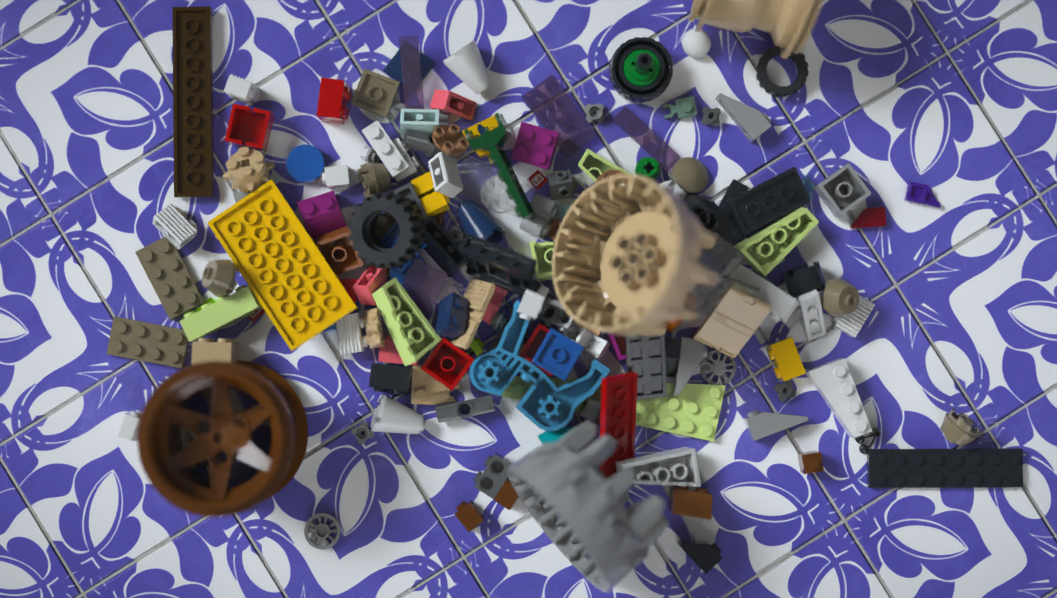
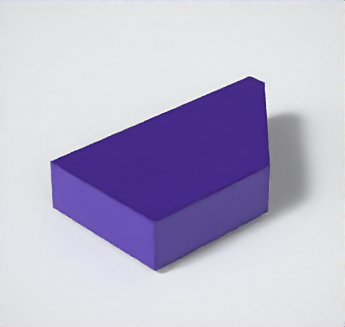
[904,181,941,208]

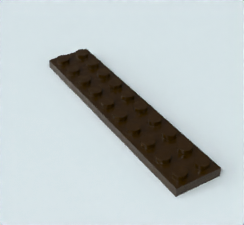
[172,6,214,198]

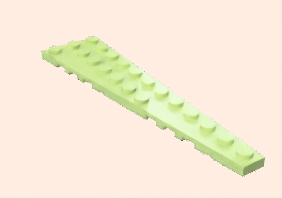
[489,375,726,442]

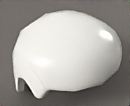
[681,28,711,58]

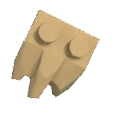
[363,308,385,349]
[411,365,462,405]

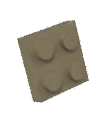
[351,68,401,118]

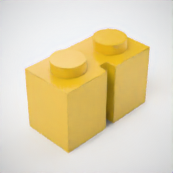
[411,172,450,218]
[767,337,806,381]

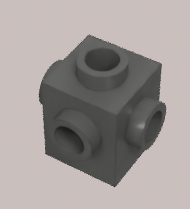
[547,170,577,200]

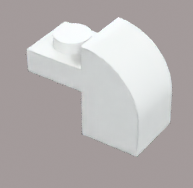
[563,326,610,360]

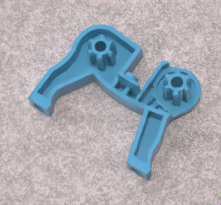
[470,300,611,431]

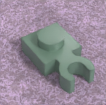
[662,96,697,119]

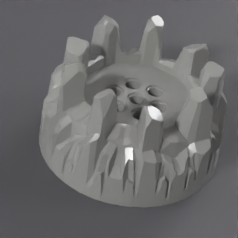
[507,420,669,593]

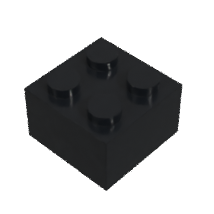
[369,363,413,395]

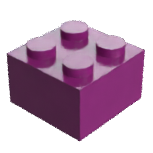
[511,122,561,170]

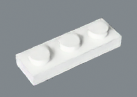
[362,120,410,178]
[798,290,826,341]

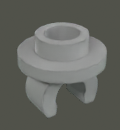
[360,146,380,163]

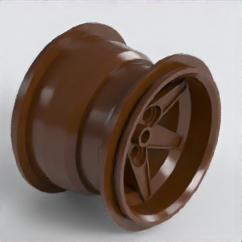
[137,360,309,517]

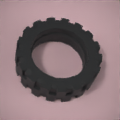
[756,46,809,97]

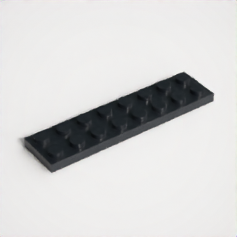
[867,448,1023,488]

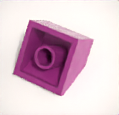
[297,190,347,240]

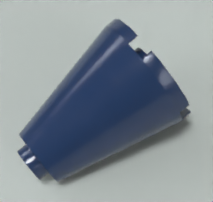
[457,200,506,244]

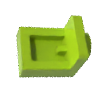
[456,337,485,356]

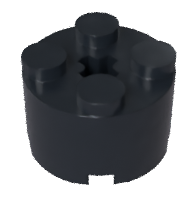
[682,194,720,232]
[782,261,826,299]

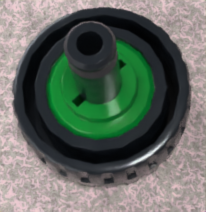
[609,37,673,103]

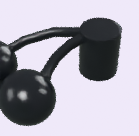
[855,427,881,454]

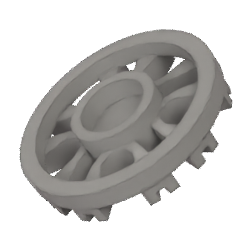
[700,350,736,385]
[304,513,341,550]

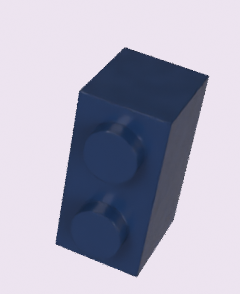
[435,292,469,341]

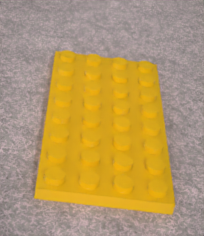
[207,179,358,351]

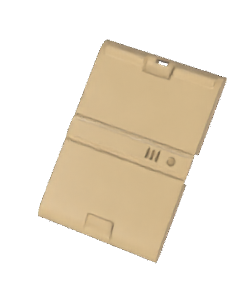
[445,278,495,349]
[693,285,772,358]

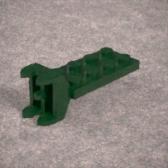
[464,112,536,220]

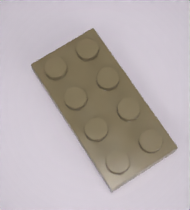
[135,236,205,320]
[106,316,189,368]

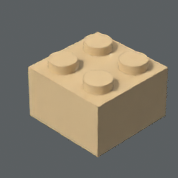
[192,338,239,364]

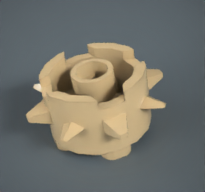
[223,146,275,193]

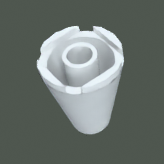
[443,40,492,95]
[370,394,426,434]

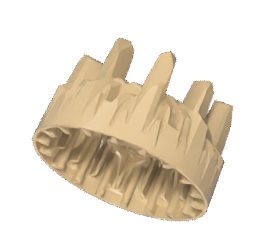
[552,174,720,337]

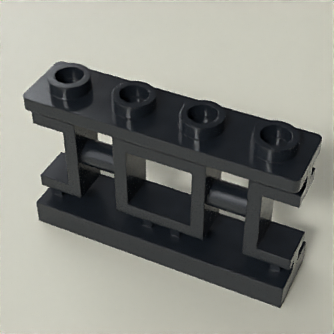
[458,234,541,296]

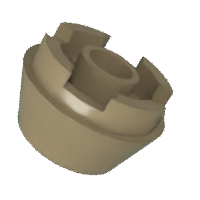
[358,162,391,197]
[202,259,239,297]
[820,278,859,317]
[940,408,981,447]

